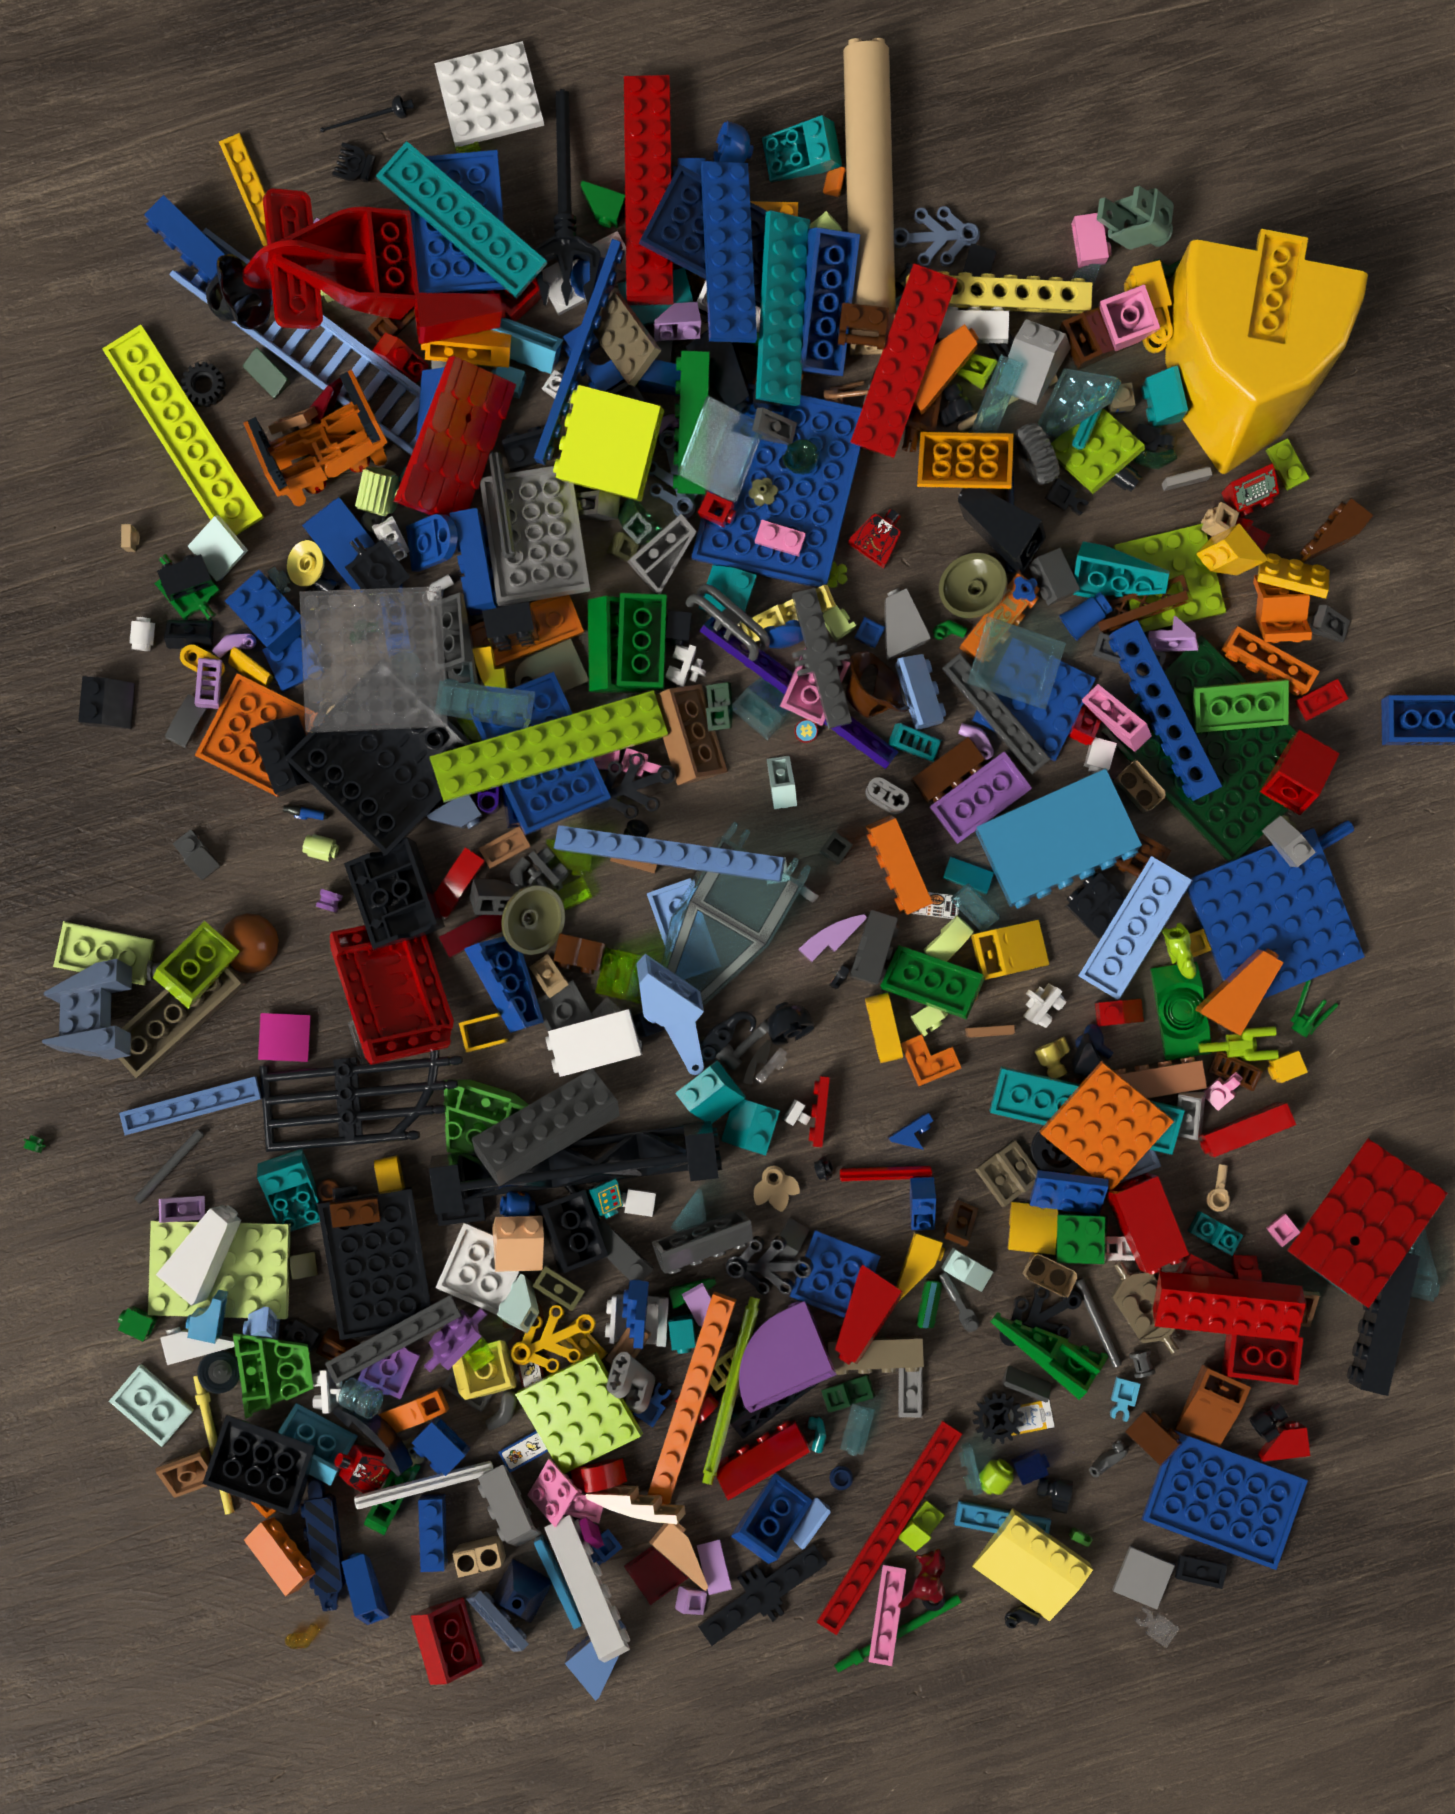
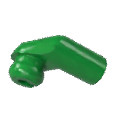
[933,620,968,640]

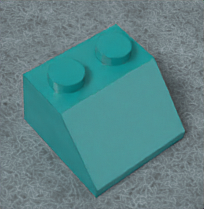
[1141,366,1188,427]
[698,565,757,623]
[675,1060,746,1124]
[721,1099,780,1156]

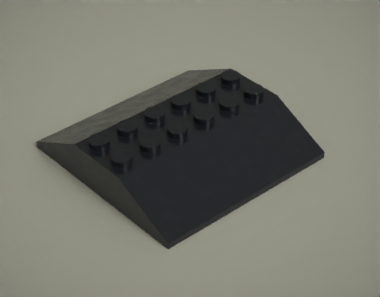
[284,658,473,856]

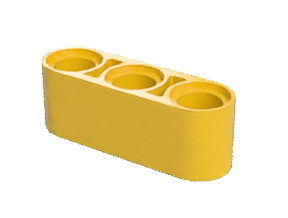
[865,992,903,1064]
[374,1155,405,1192]

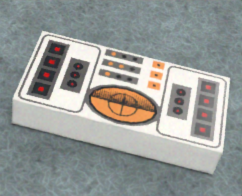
[911,892,960,919]

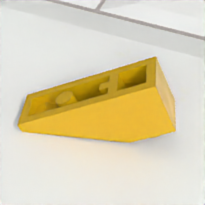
[896,1232,945,1301]

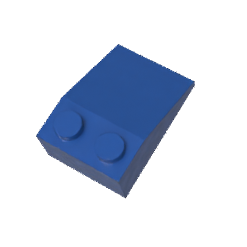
[731,1473,813,1564]

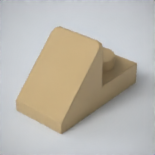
[529,954,569,998]

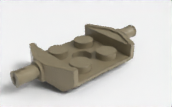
[1111,1260,1179,1354]

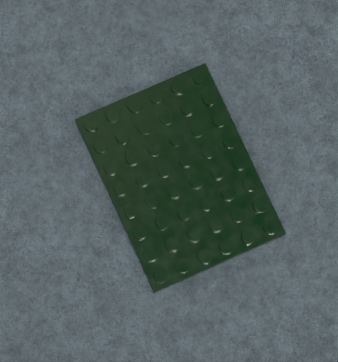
[1101,635,1297,862]

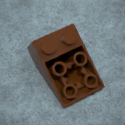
[1059,307,1141,370]
[1300,498,1373,563]

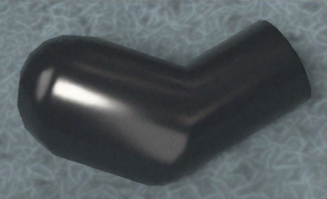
[1004,1606,1040,1628]

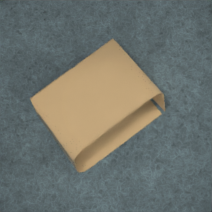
[1113,759,1165,813]
[1022,1252,1077,1298]
[453,1536,506,1578]

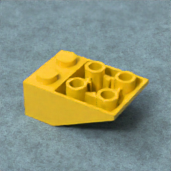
[971,920,1049,980]

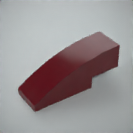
[439,915,503,958]

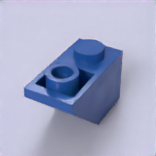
[910,1177,936,1230]

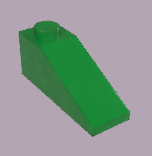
[364,1464,421,1536]

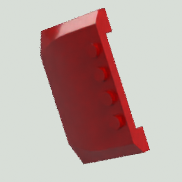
[330,925,454,1065]

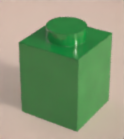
[118,1306,158,1342]

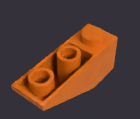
[378,1387,450,1433]

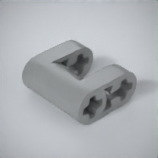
[865,777,909,815]
[607,1352,655,1414]

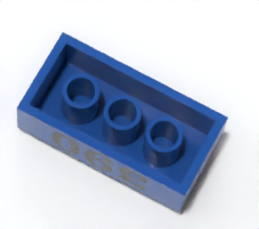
[1381,695,1455,745]

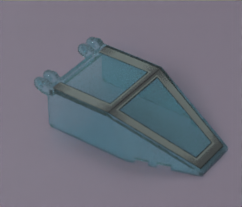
[661,822,811,1007]

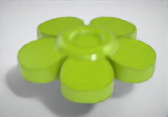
[828,562,847,588]

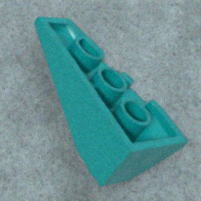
[1073,541,1170,598]

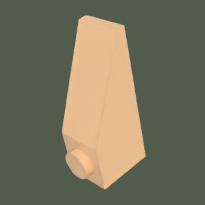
[649,1523,708,1591]

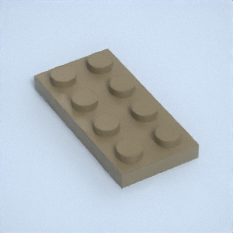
[593,292,661,387]

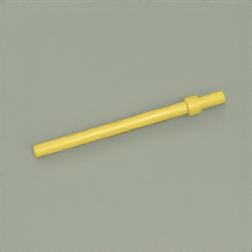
[193,1375,235,1515]

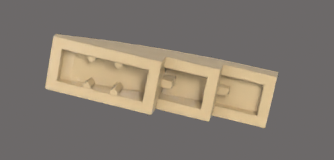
[586,1485,685,1524]

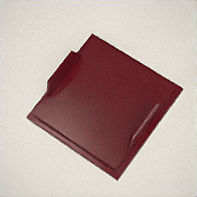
[624,1546,689,1605]

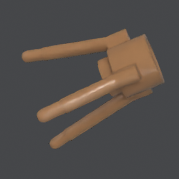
[824,381,868,404]

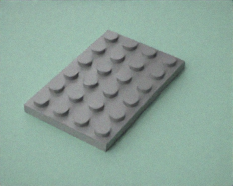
[480,466,590,606]

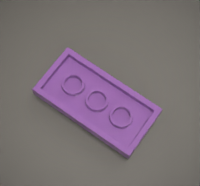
[930,751,1032,844]

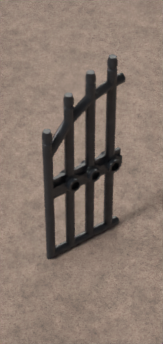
[259,1050,463,1152]

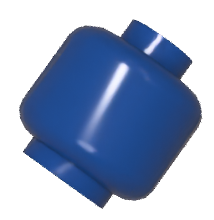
[500,1191,535,1217]

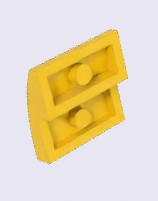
[1008,1202,1058,1255]

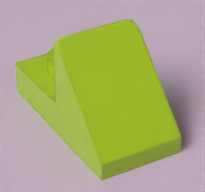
[898,1499,945,1552]

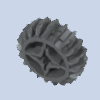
[1015,423,1060,485]

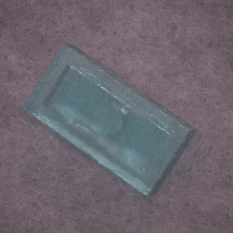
[951,883,1000,932]
[958,1443,983,1496]

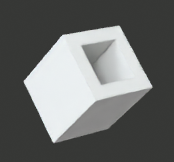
[1084,737,1117,773]
[621,1188,656,1217]

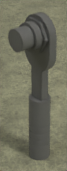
[938,1271,979,1332]

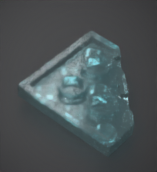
[1038,368,1121,437]

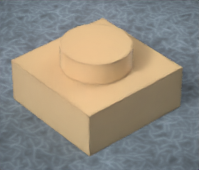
[121,524,140,552]

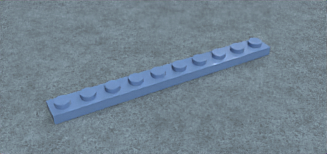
[554,825,785,882]

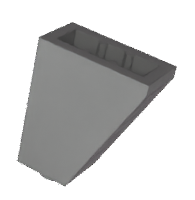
[884,588,931,661]

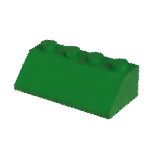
[617,593,667,691]
[588,596,642,693]

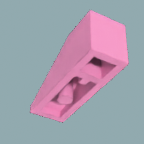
[1082,684,1152,752]

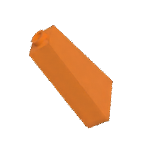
[914,324,979,415]
[1195,948,1284,1036]

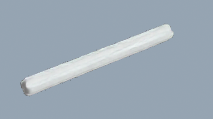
[354,1461,493,1509]

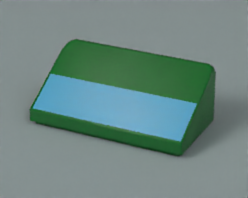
[916,1279,942,1328]

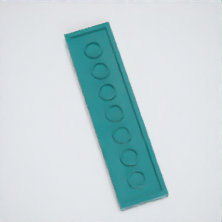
[376,141,548,298]
[756,210,810,406]
[989,1066,1185,1155]

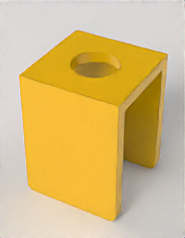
[459,1013,508,1053]

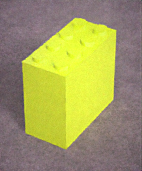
[553,385,664,502]

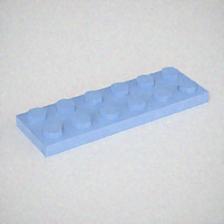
[1078,856,1193,1000]

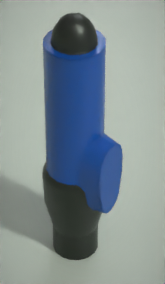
[283,805,329,821]

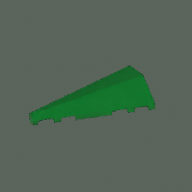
[990,1312,1108,1400]

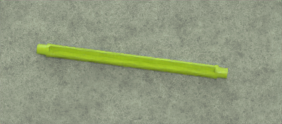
[702,1297,760,1485]

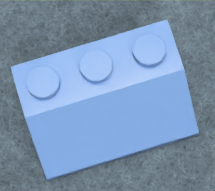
[895,654,946,730]

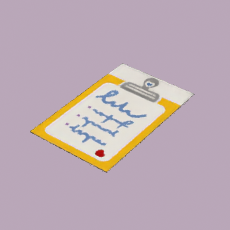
[1008,1401,1054,1435]

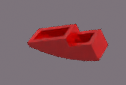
[434,847,486,919]

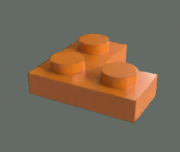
[900,1034,961,1086]

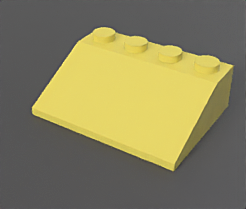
[972,1508,1093,1621]

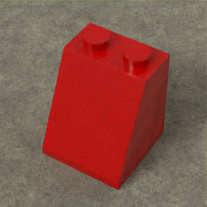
[1260,730,1340,815]

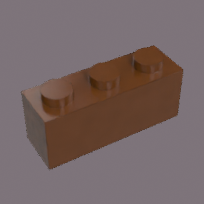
[911,737,985,803]

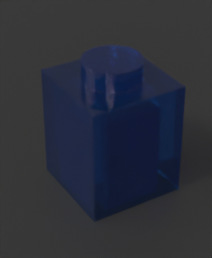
[1011,1449,1050,1485]

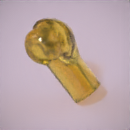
[285,1623,321,1649]

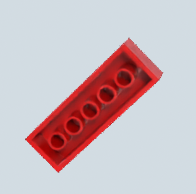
[1153,1271,1306,1341]

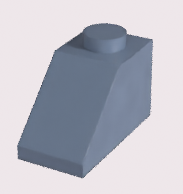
[427,795,483,829]

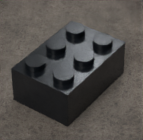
[482,602,539,652]

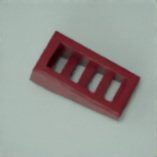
[309,378,343,424]

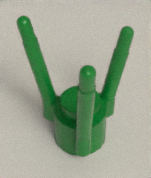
[1290,980,1338,1038]

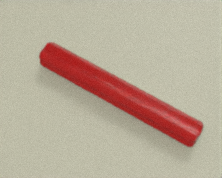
[840,1166,932,1181]

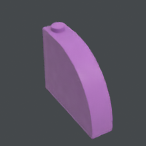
[739,1301,837,1413]

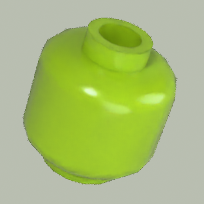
[979,1459,1014,1495]

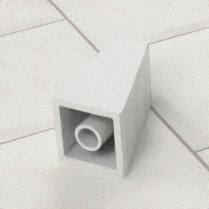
[545,1009,643,1077]
[156,1205,241,1306]

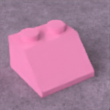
[1100,285,1160,351]

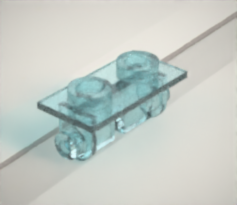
[840,1403,875,1456]

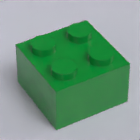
[1057,1213,1108,1264]

